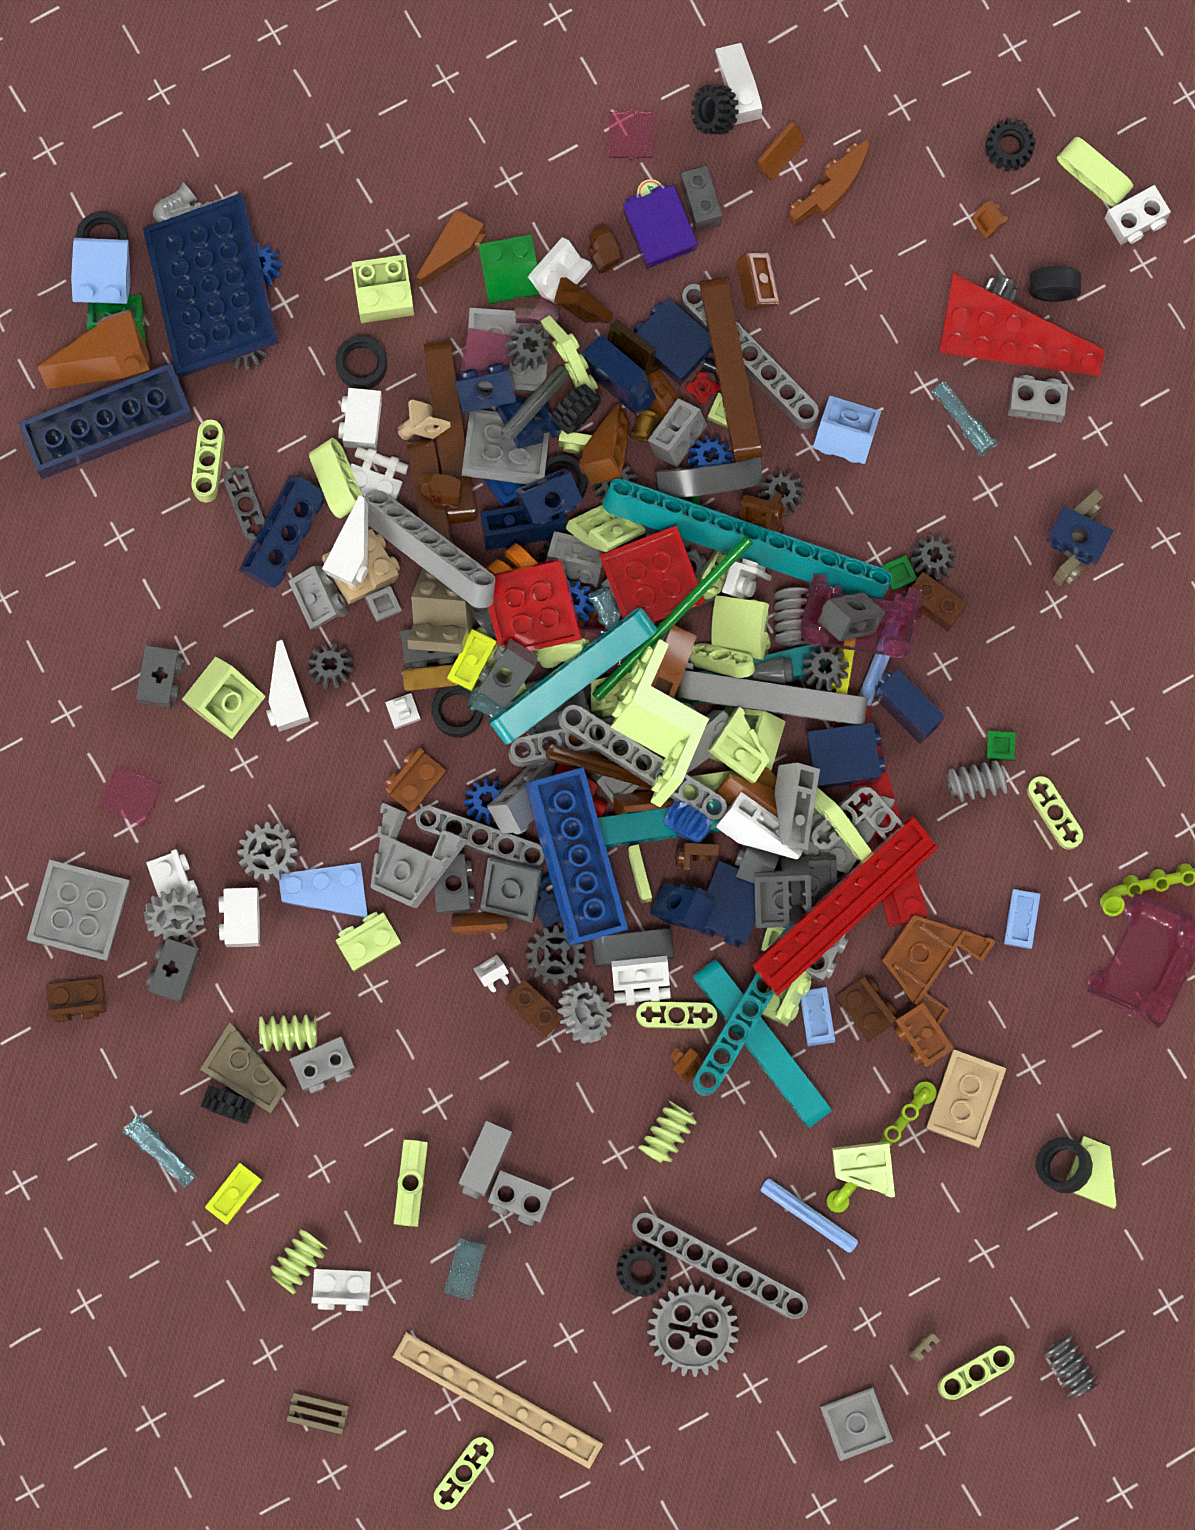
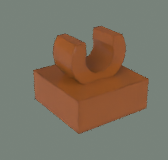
[971,200,1008,239]
[669,1048,704,1084]

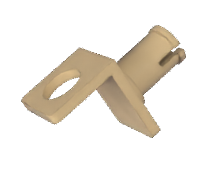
[397,400,451,440]

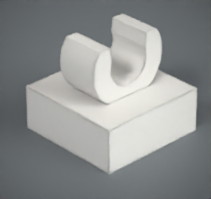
[385,693,421,729]
[474,955,509,992]

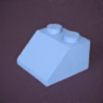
[71,238,131,304]
[813,396,881,464]

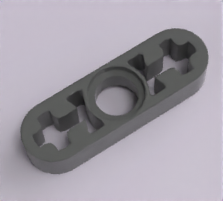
[224,467,265,543]

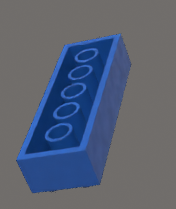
[525,767,628,945]

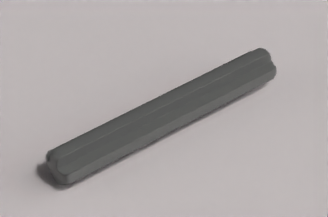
[502,365,569,440]

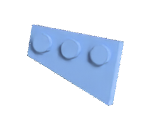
[279,863,368,918]

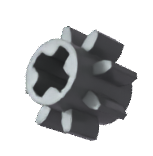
[985,273,1019,302]

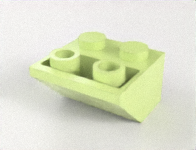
[352,255,414,323]

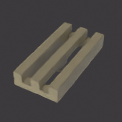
[908,1333,940,1362]
[287,1393,349,1435]

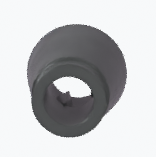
[753,657,794,684]

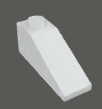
[715,43,762,125]
[322,495,368,588]
[266,640,310,732]
[716,792,803,859]

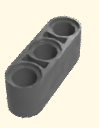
[591,929,674,967]

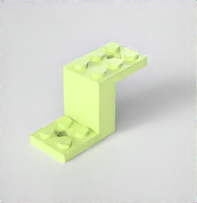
[611,639,709,807]

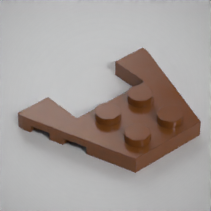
[881,915,996,1025]

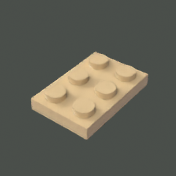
[926,1050,1006,1148]

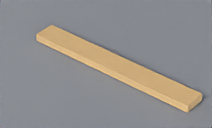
[393,1332,603,1469]

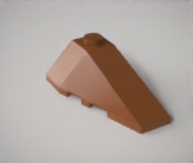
[37,309,150,389]

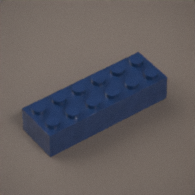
[18,363,194,479]

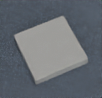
[820,1387,893,1461]

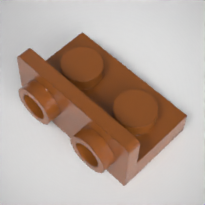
[385,748,447,814]
[894,1002,954,1068]

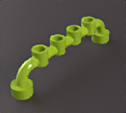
[1100,863,1195,916]
[826,1082,937,1213]

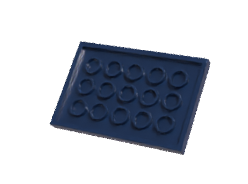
[143,193,279,378]

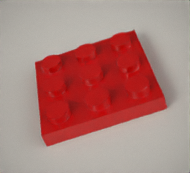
[599,526,706,623]
[488,558,583,651]

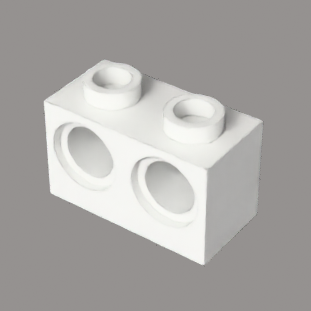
[1105,185,1171,245]

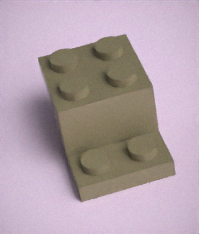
[1053,489,1105,587]
[407,568,474,653]

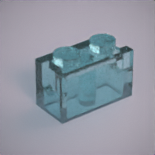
[444,1238,487,1301]

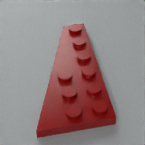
[939,272,1105,377]

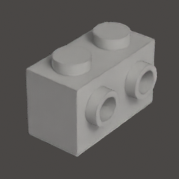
[290,1037,356,1094]

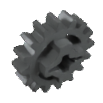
[526,926,586,987]

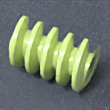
[259,1015,317,1052]
[638,1101,697,1163]
[270,1229,329,1294]

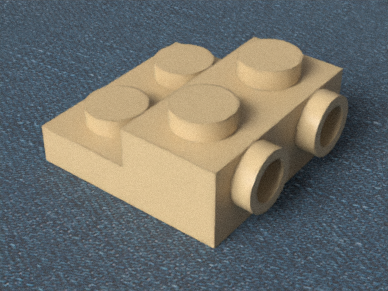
[322,529,400,604]

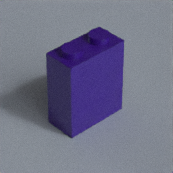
[622,185,697,269]

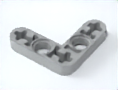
[810,786,903,849]

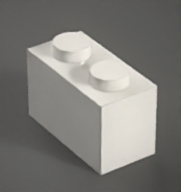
[339,388,382,450]
[219,888,260,947]

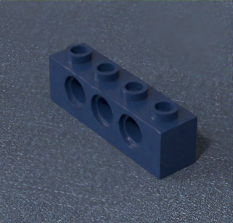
[238,476,324,588]

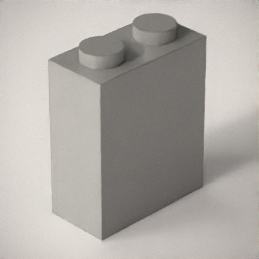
[459,1121,513,1200]

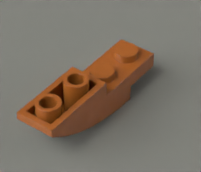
[788,140,869,228]
[651,626,696,698]

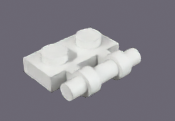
[351,447,409,501]
[611,956,670,1006]

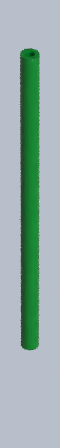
[592,536,753,701]

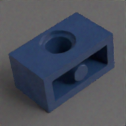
[455,363,517,413]
[515,468,583,525]
[1046,506,1114,565]
[650,882,716,933]

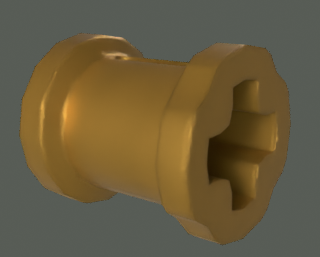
[629,410,659,443]

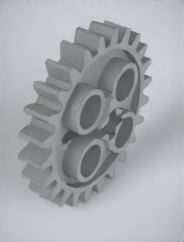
[647,1285,739,1377]

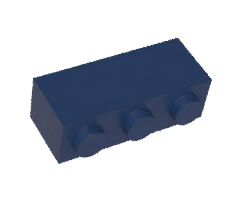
[480,499,566,551]

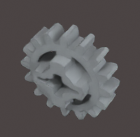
[237,822,299,883]
[144,888,206,940]
[558,982,612,1044]

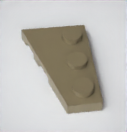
[200,1022,286,1114]

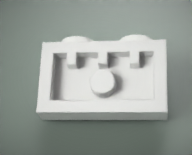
[528,237,592,304]
[722,559,772,600]
[146,849,199,898]
[311,1269,371,1311]

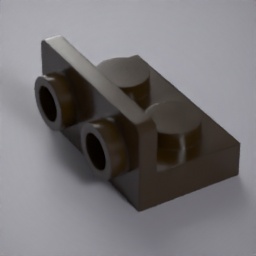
[607,320,661,376]

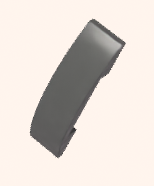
[655,458,763,498]

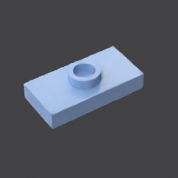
[1004,889,1040,949]
[801,987,835,1046]

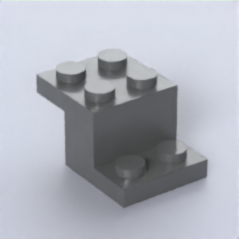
[754,855,837,928]

